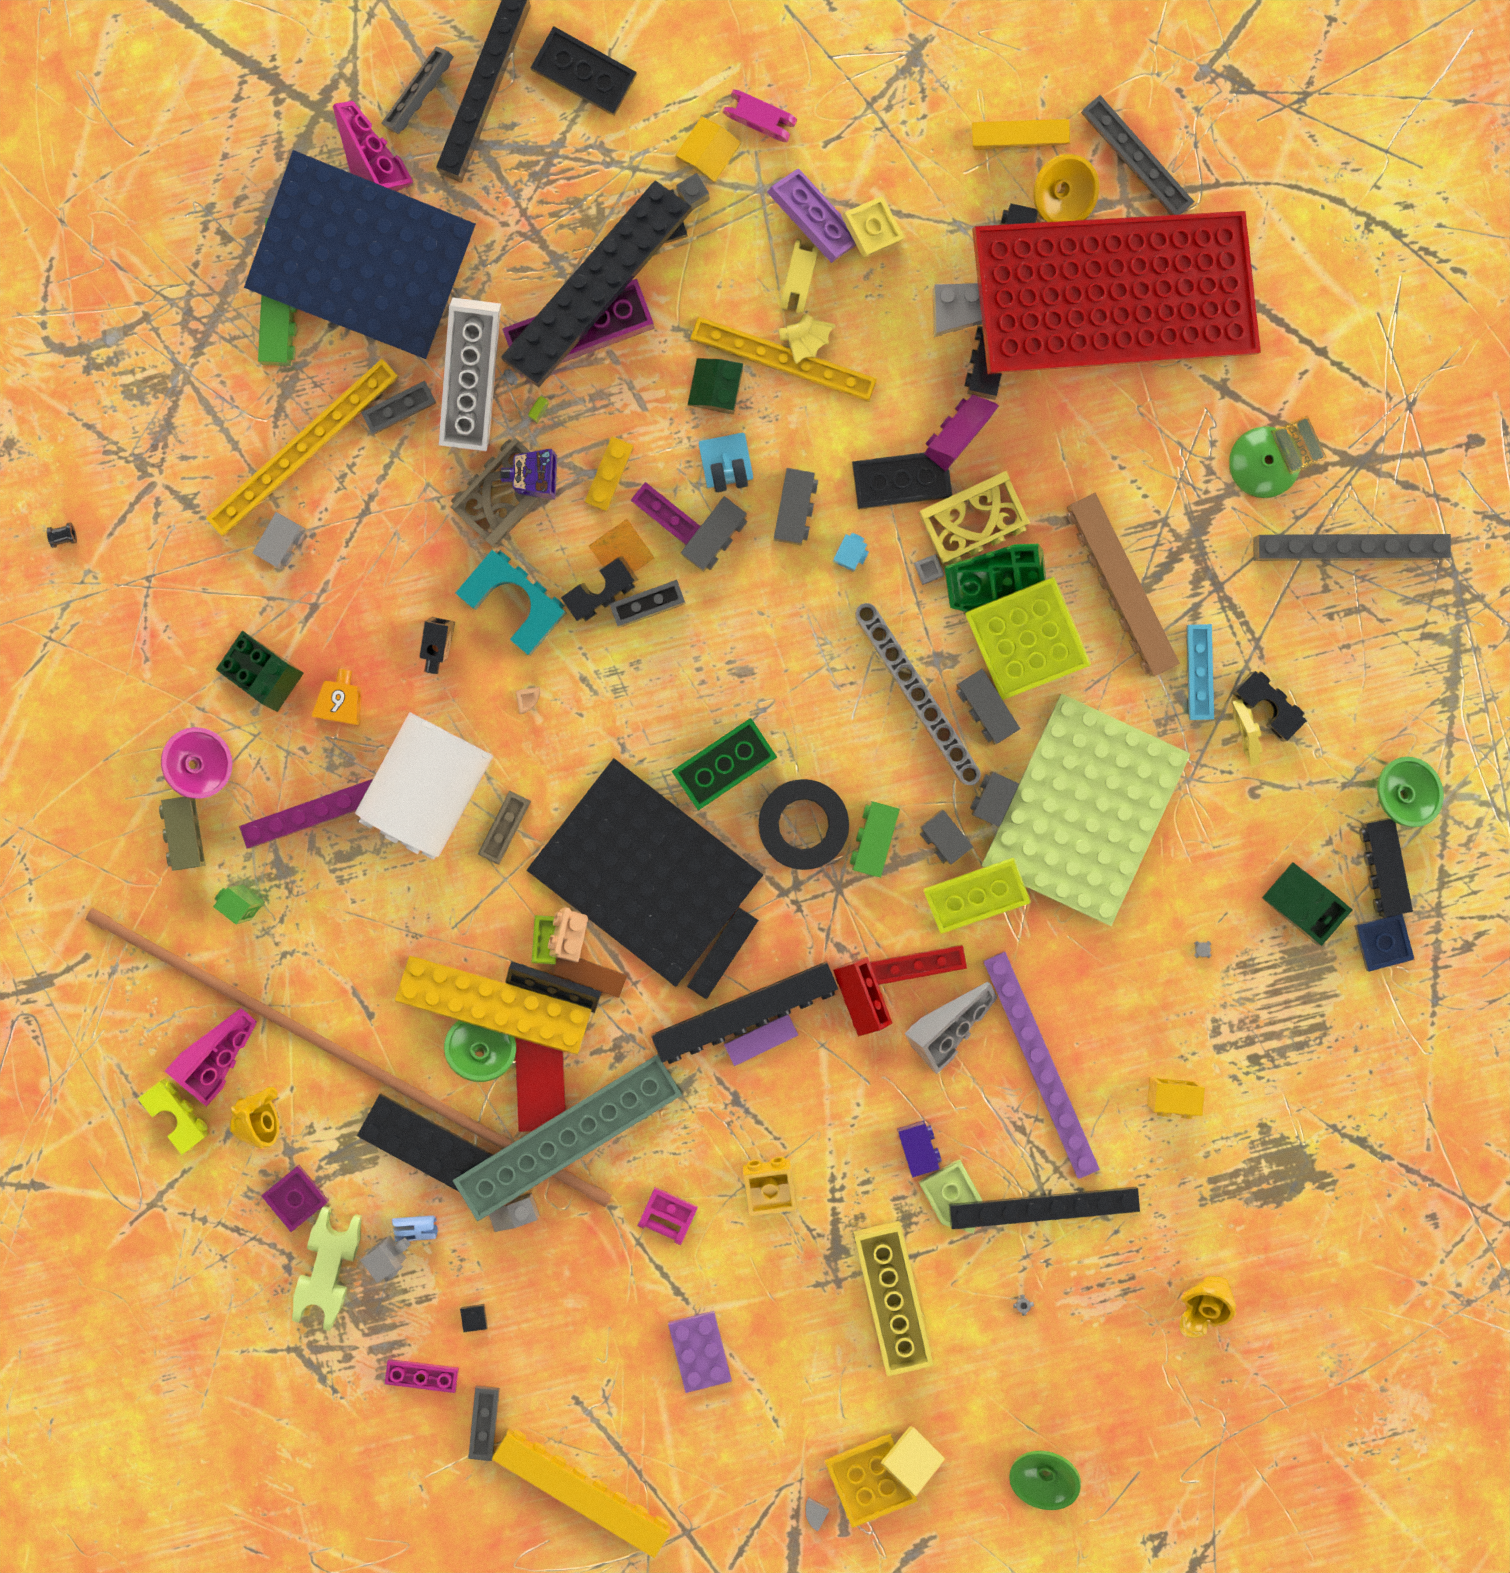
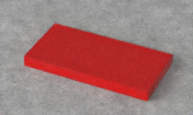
[515,1037,566,1132]

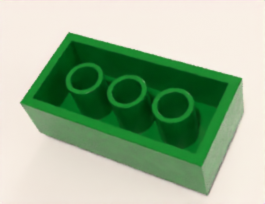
[672,718,777,811]

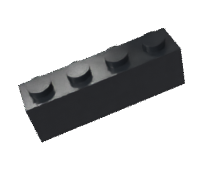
[1359,818,1413,917]

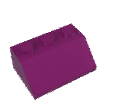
[924,394,999,471]

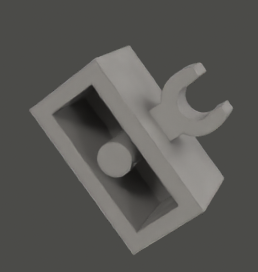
[361,1235,411,1283]

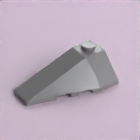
[904,982,997,1074]

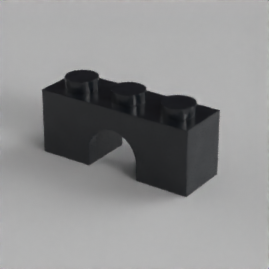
[561,556,639,622]
[1231,671,1307,742]

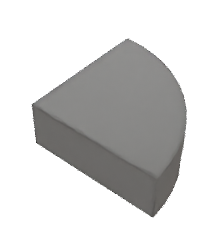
[805,1497,829,1531]

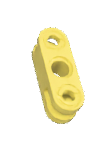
[780,239,819,314]

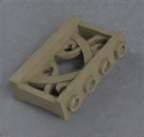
[450,438,559,548]

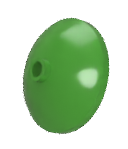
[1229,427,1301,498]
[1377,757,1444,828]
[444,1021,516,1082]
[1009,1451,1081,1510]

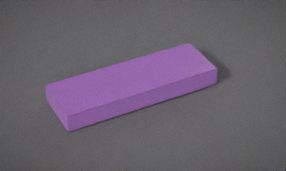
[724,1015,798,1066]

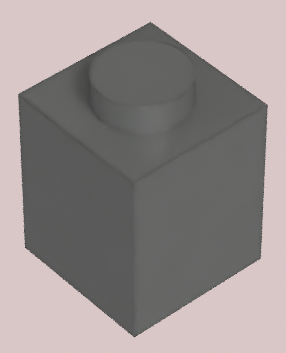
[676,173,710,210]

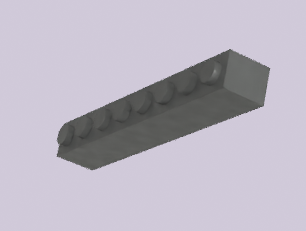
[1253,534,1451,561]

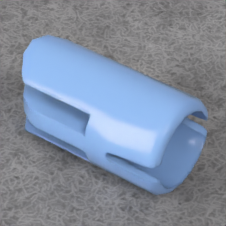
[392,1215,438,1242]

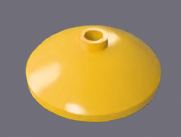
[1033,154,1100,222]

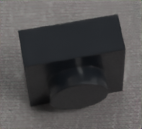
[460,1304,488,1333]

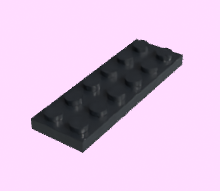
[357,1093,493,1192]

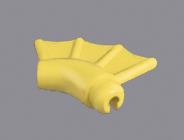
[778,314,836,364]

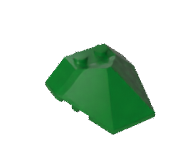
[945,544,1046,612]

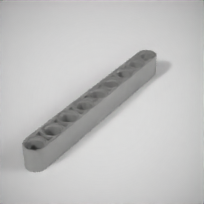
[855,603,981,785]

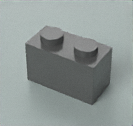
[970,772,1019,827]
[920,809,973,865]

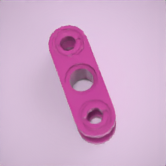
[723,89,797,142]

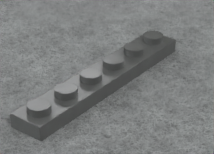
[1081,95,1195,215]

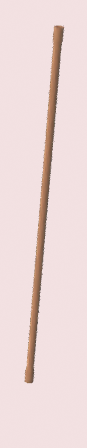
[85,908,612,1207]

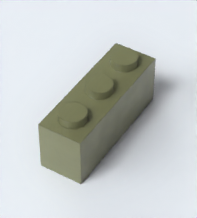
[159,797,206,871]

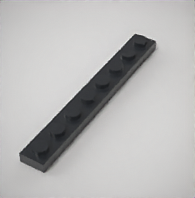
[949,1187,1140,1229]

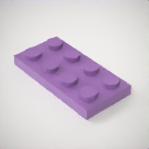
[767,168,856,263]

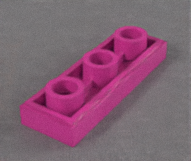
[384,1359,459,1393]

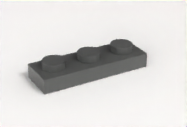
[361,381,436,435]
[468,1386,500,1461]

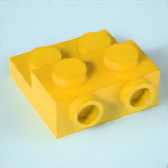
[743,1157,797,1216]

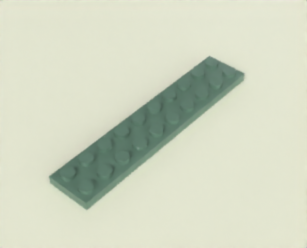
[453,1054,682,1222]

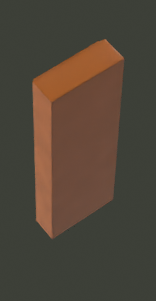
[552,958,627,998]

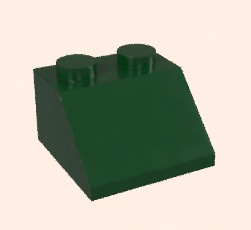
[688,358,743,415]

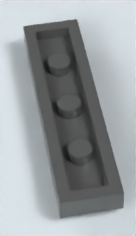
[381,46,454,134]

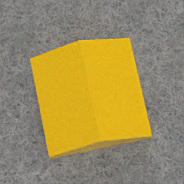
[675,116,741,183]

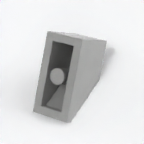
[489,1193,540,1232]

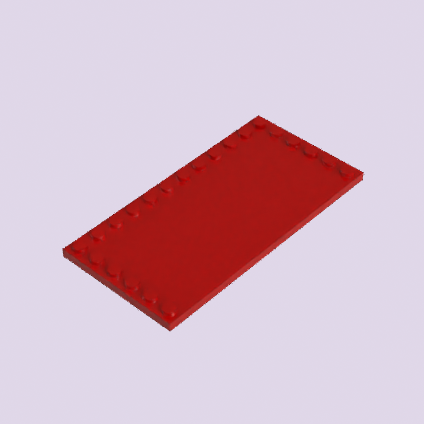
[972,211,1261,374]

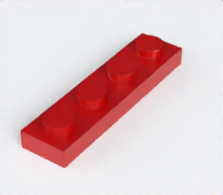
[870,945,967,985]

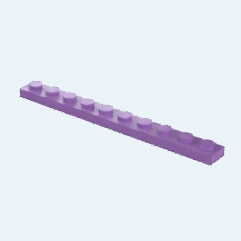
[983,951,1100,1179]

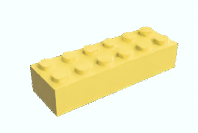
[853,1221,934,1377]

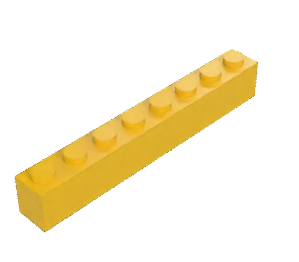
[492,1429,670,1559]

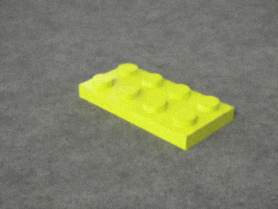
[924,857,1030,934]

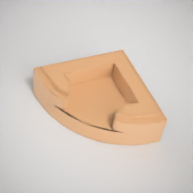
[516,687,540,714]

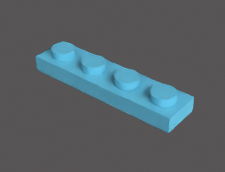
[1186,624,1214,720]

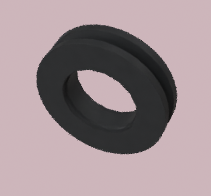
[758,779,849,870]

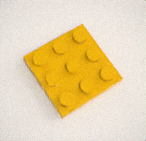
[825,1433,918,1528]

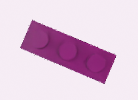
[631,482,701,545]

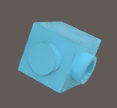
[833,533,869,572]

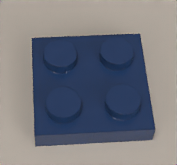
[1354,914,1415,972]

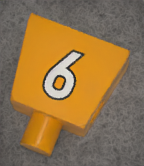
[311,668,361,725]

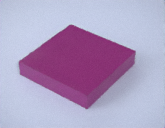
[261,1164,329,1232]

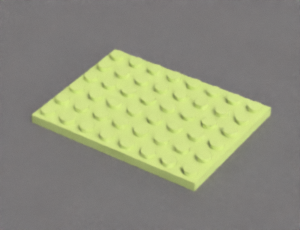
[981,694,1191,926]

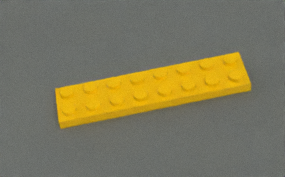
[395,955,591,1056]

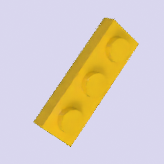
[585,436,634,512]

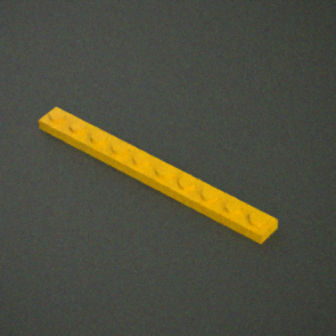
[206,359,399,537]

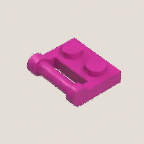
[637,1187,698,1246]

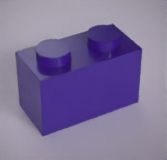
[897,1120,942,1178]

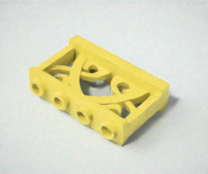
[918,471,1030,565]

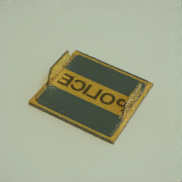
[1271,415,1327,475]

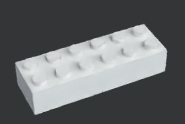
[439,298,501,451]

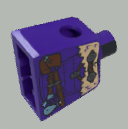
[500,449,557,500]

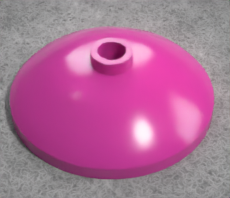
[161,727,232,799]

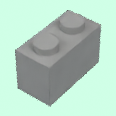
[252,512,305,569]

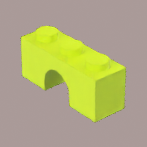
[138,1078,209,1155]

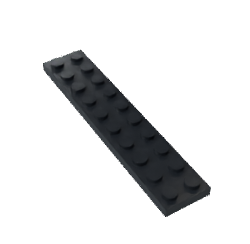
[501,180,693,388]

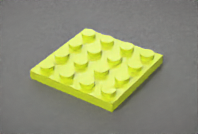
[965,576,1091,700]

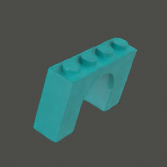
[455,550,566,656]

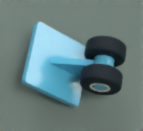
[698,433,753,493]

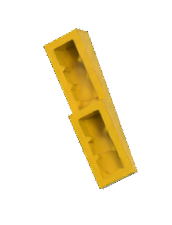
[972,119,1070,150]

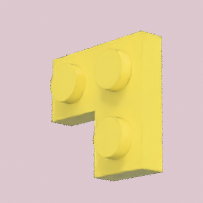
[1232,699,1262,766]

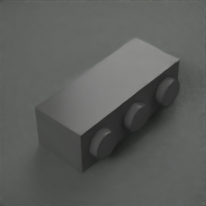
[774,468,818,545]
[681,496,748,572]
[609,580,686,628]
[956,669,1021,745]

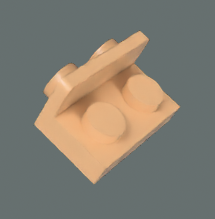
[548,907,588,962]

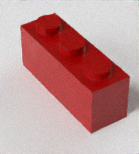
[833,957,893,1037]

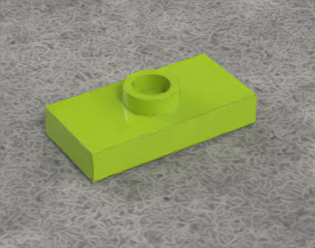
[531,915,556,965]

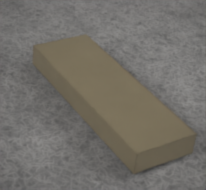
[478,791,531,865]

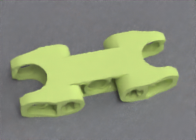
[292,1206,362,1331]

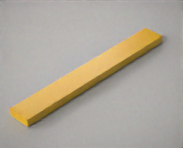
[690,316,877,402]

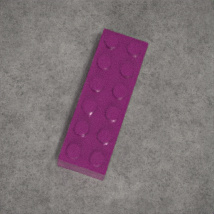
[502,278,655,378]

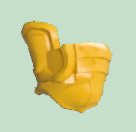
[230,1086,279,1149]
[1179,1276,1236,1338]

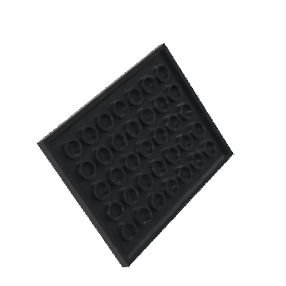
[526,758,764,987]

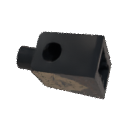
[419,617,455,674]

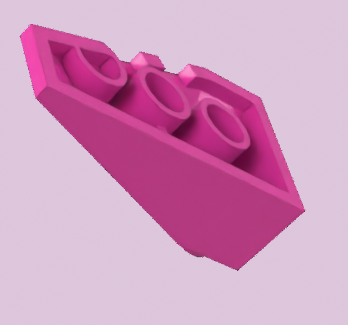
[333,101,413,192]
[165,1008,257,1107]

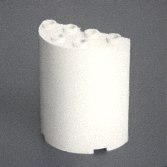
[355,712,493,859]

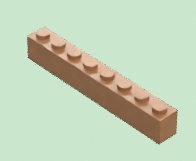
[1066,492,1180,677]

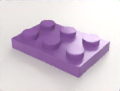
[668,1311,732,1393]

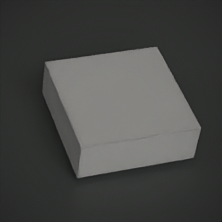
[913,554,945,585]

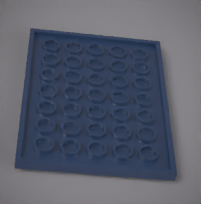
[244,150,476,359]

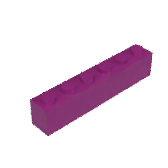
[239,778,374,849]

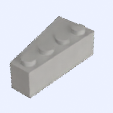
[933,283,982,338]

